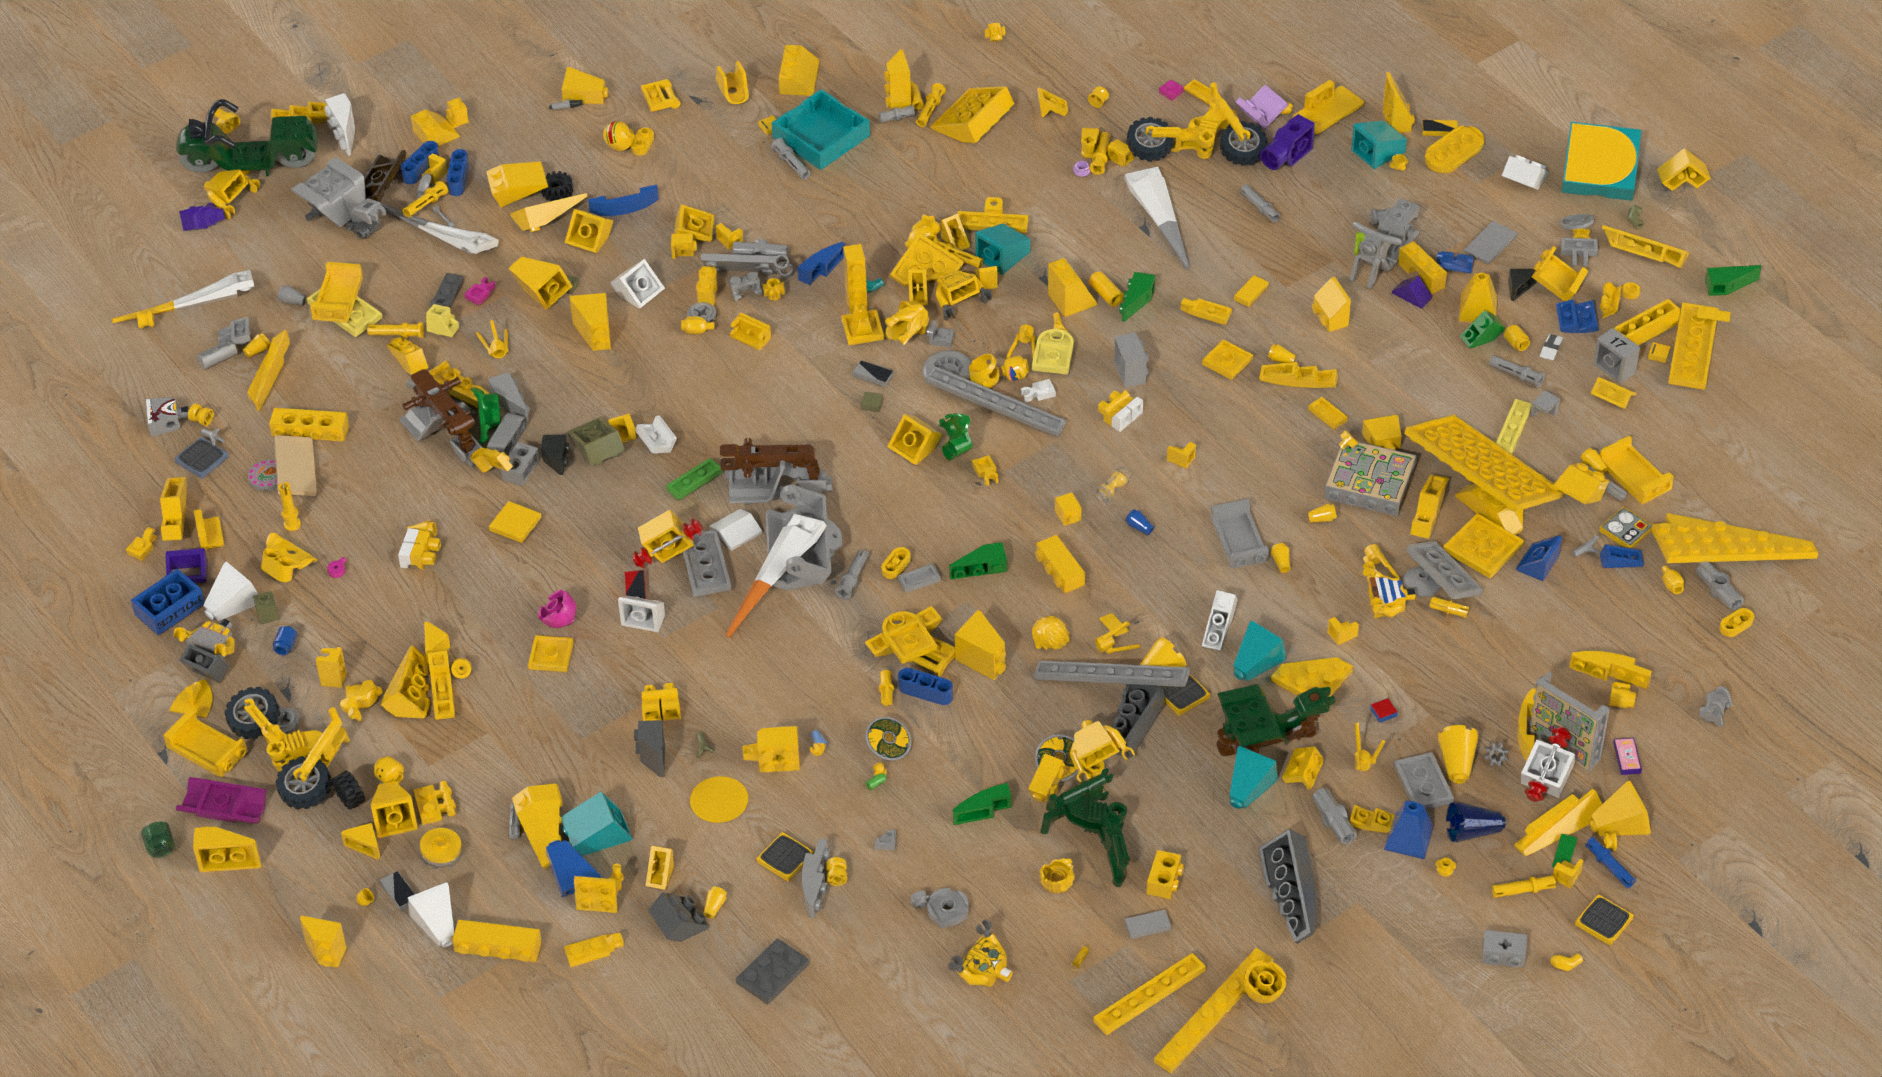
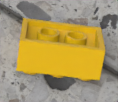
[779,45,820,96]
[884,49,911,110]

